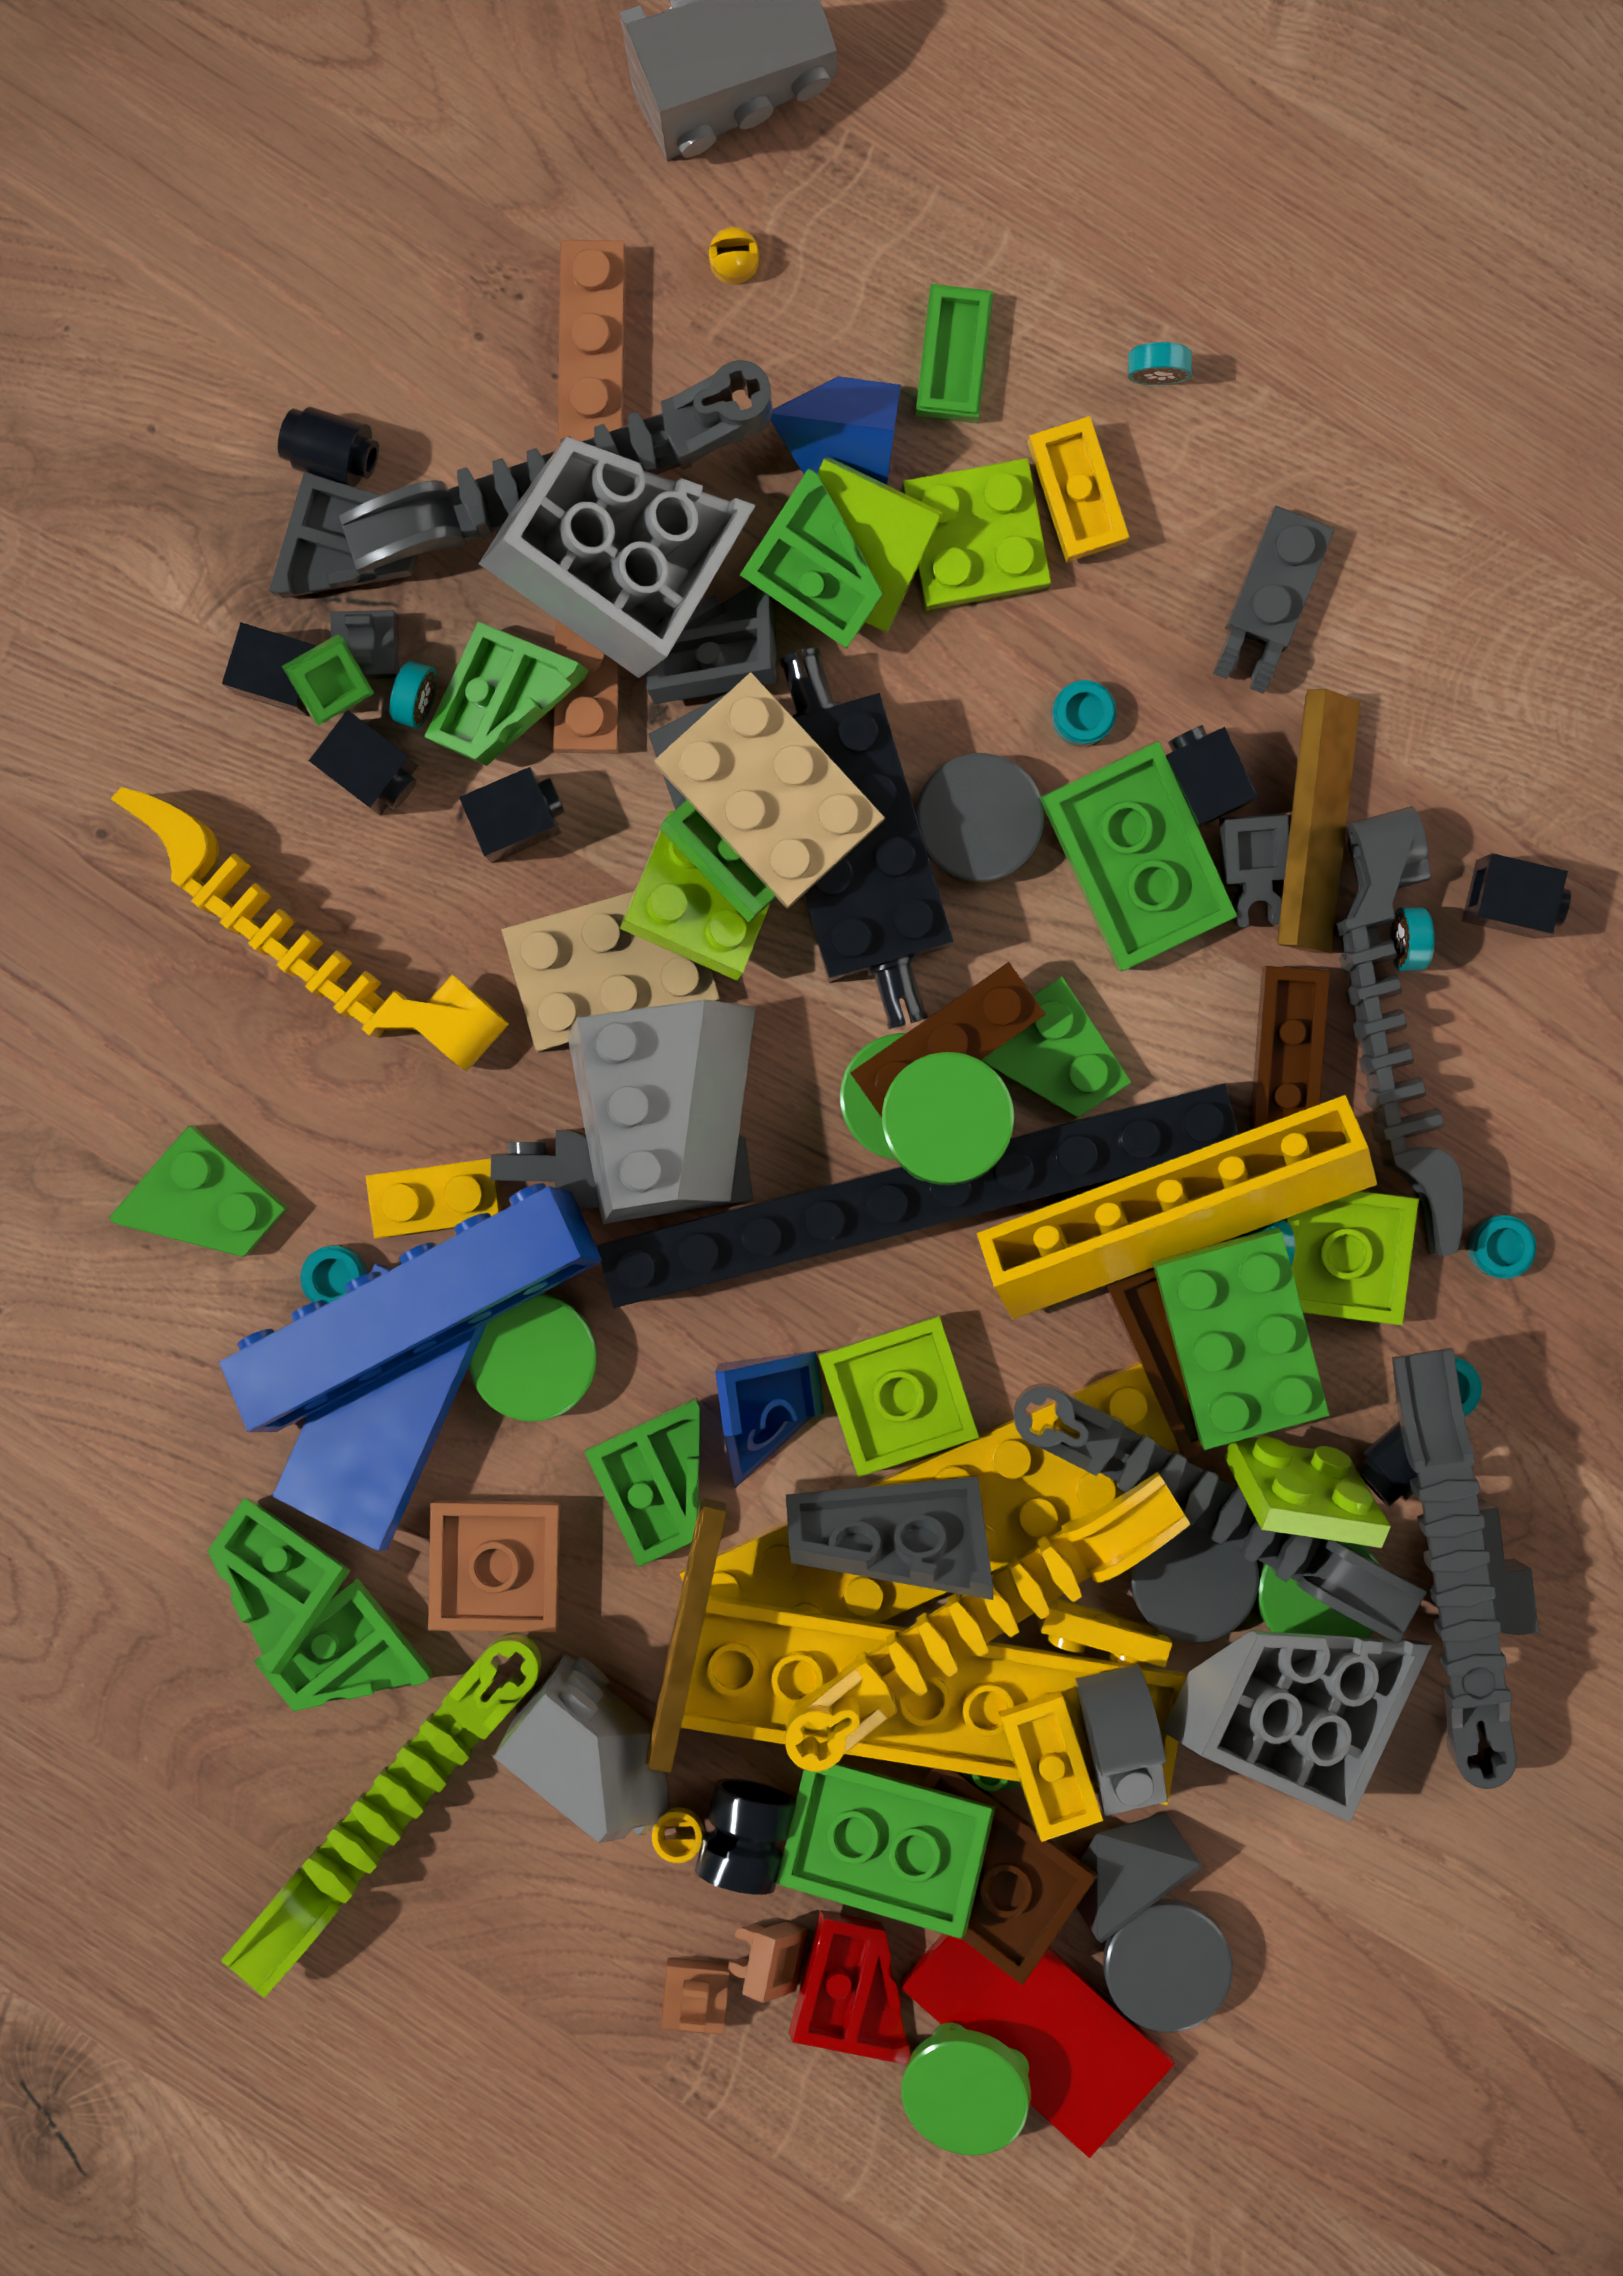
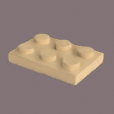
[654,672,885,909]
[501,891,720,1052]

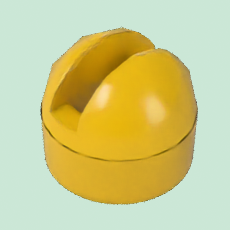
[708,226,759,284]
[652,1807,705,1863]

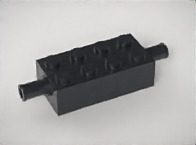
[779,648,954,1030]

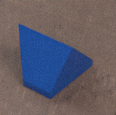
[770,376,901,485]
[715,1351,824,1488]

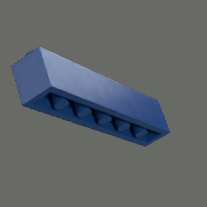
[219,1183,603,1432]

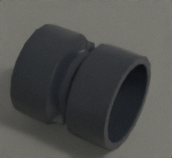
[695,1778,796,1895]

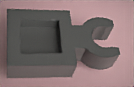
[1219,813,1289,928]

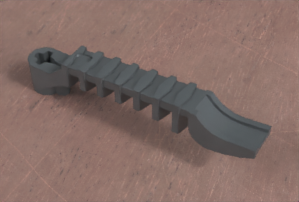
[339,360,773,574]
[1334,806,1464,1257]
[1392,1348,1517,1789]
[1014,1383,1427,1643]

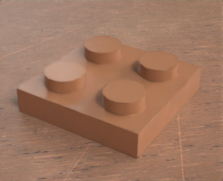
[428,1499,561,1633]

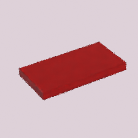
[900,1934,1175,2159]

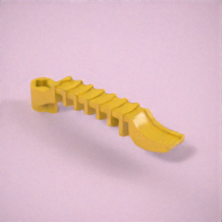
[111,787,509,1072]
[785,1472,1191,1772]

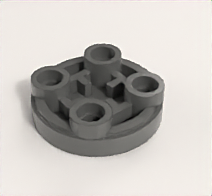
[916,753,1044,883]
[1129,1524,1259,1642]
[1103,1899,1233,2032]

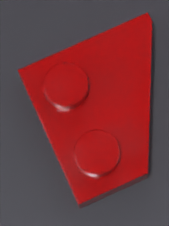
[788,1910,911,2065]

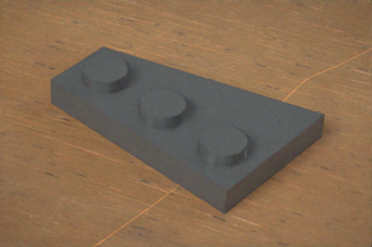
[786,1477,993,1600]

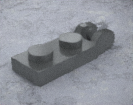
[1213,505,1334,694]

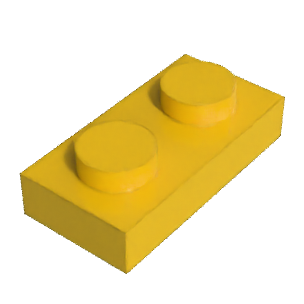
[1027,416,1130,563]
[365,1158,502,1239]
[1036,1598,1172,1668]
[998,1691,1103,1842]

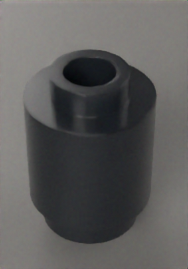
[278,407,379,487]
[1356,1420,1418,1507]

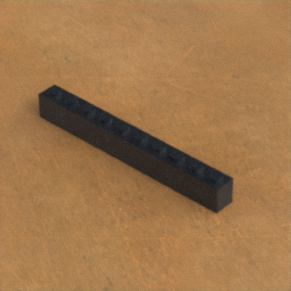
[597,1083,1239,1308]

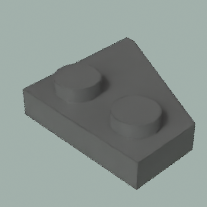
[269,472,419,598]
[647,584,778,704]

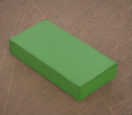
[915,284,994,423]

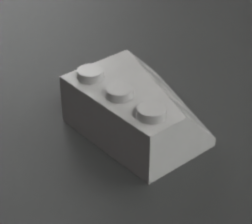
[619,0,837,161]
[479,437,756,678]
[568,1000,756,1224]
[1162,1631,1432,1822]
[494,1654,670,1843]

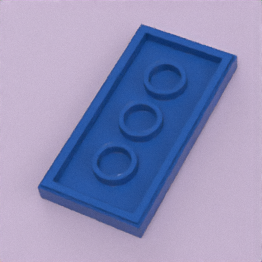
[272,1264,488,1551]

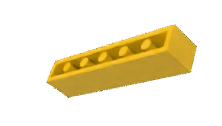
[977,1095,1377,1320]

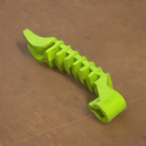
[220,1632,542,1998]

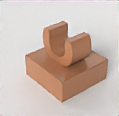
[728,1921,808,2003]
[661,1958,730,2035]

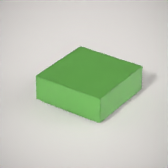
[282,634,374,726]

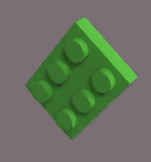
[1039,741,1237,972]
[1152,1227,1330,1450]
[776,1762,996,1939]

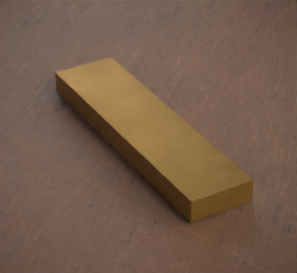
[1277,689,1360,954]
[646,1498,727,1773]

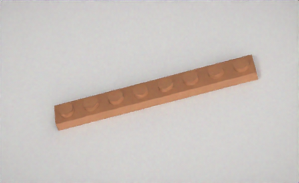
[553,240,626,754]

